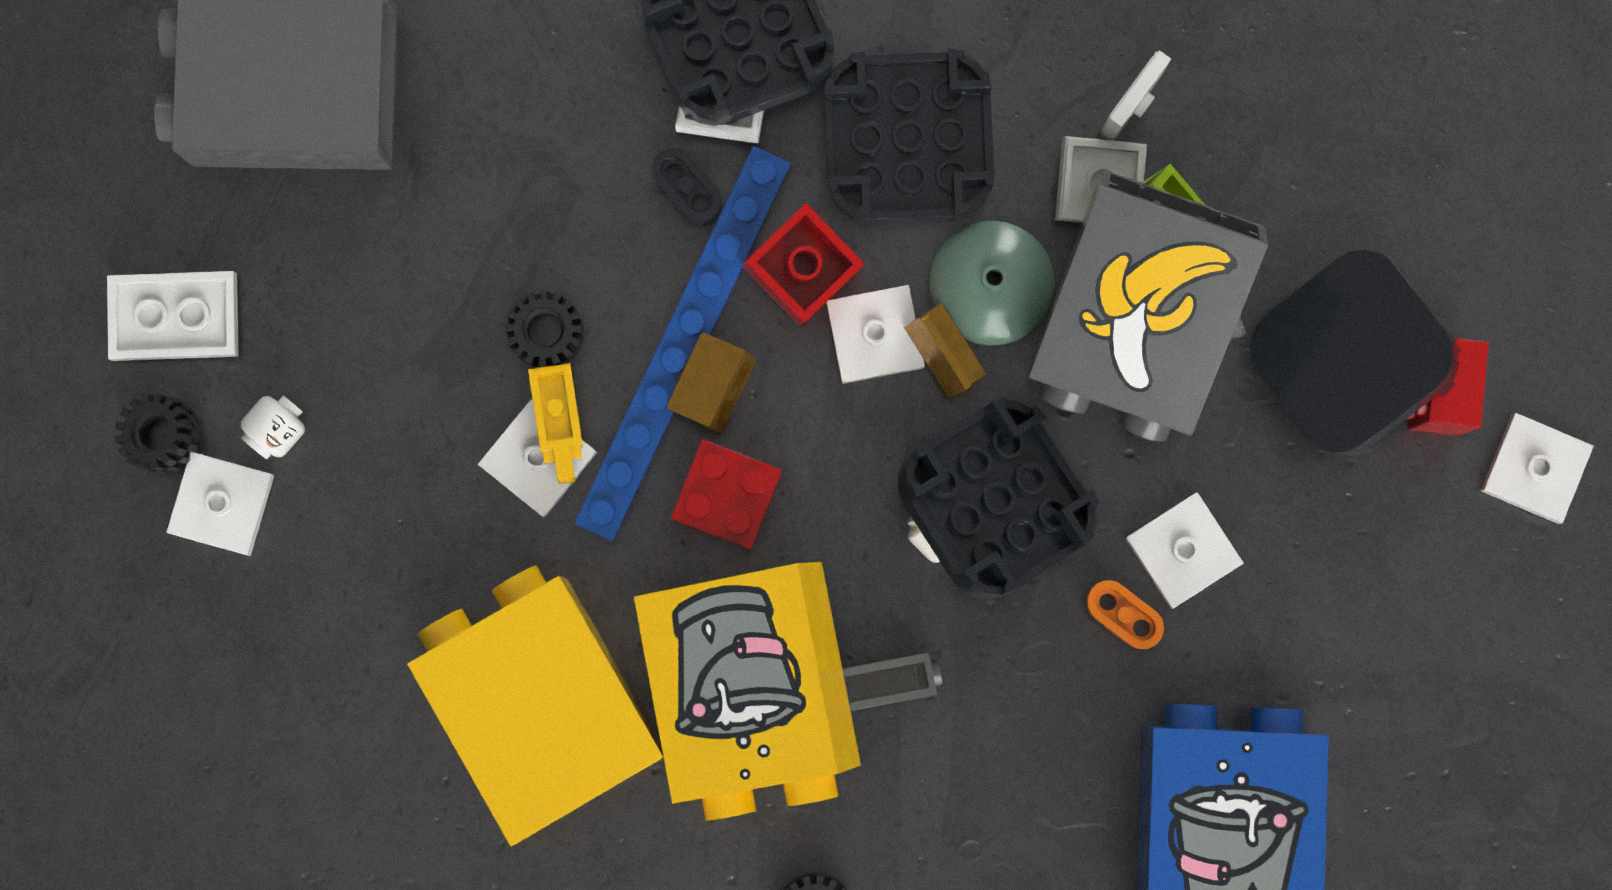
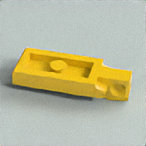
[528,363,583,485]

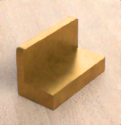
[903,303,986,398]
[667,333,757,436]

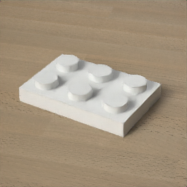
[107,271,239,361]

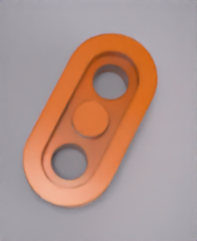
[1086,580,1164,649]

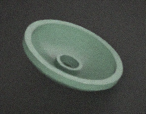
[929,221,1055,346]

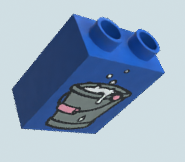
[1136,703,1329,890]

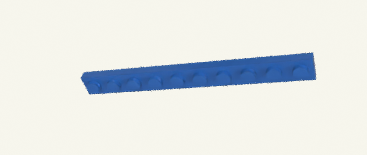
[574,146,791,542]

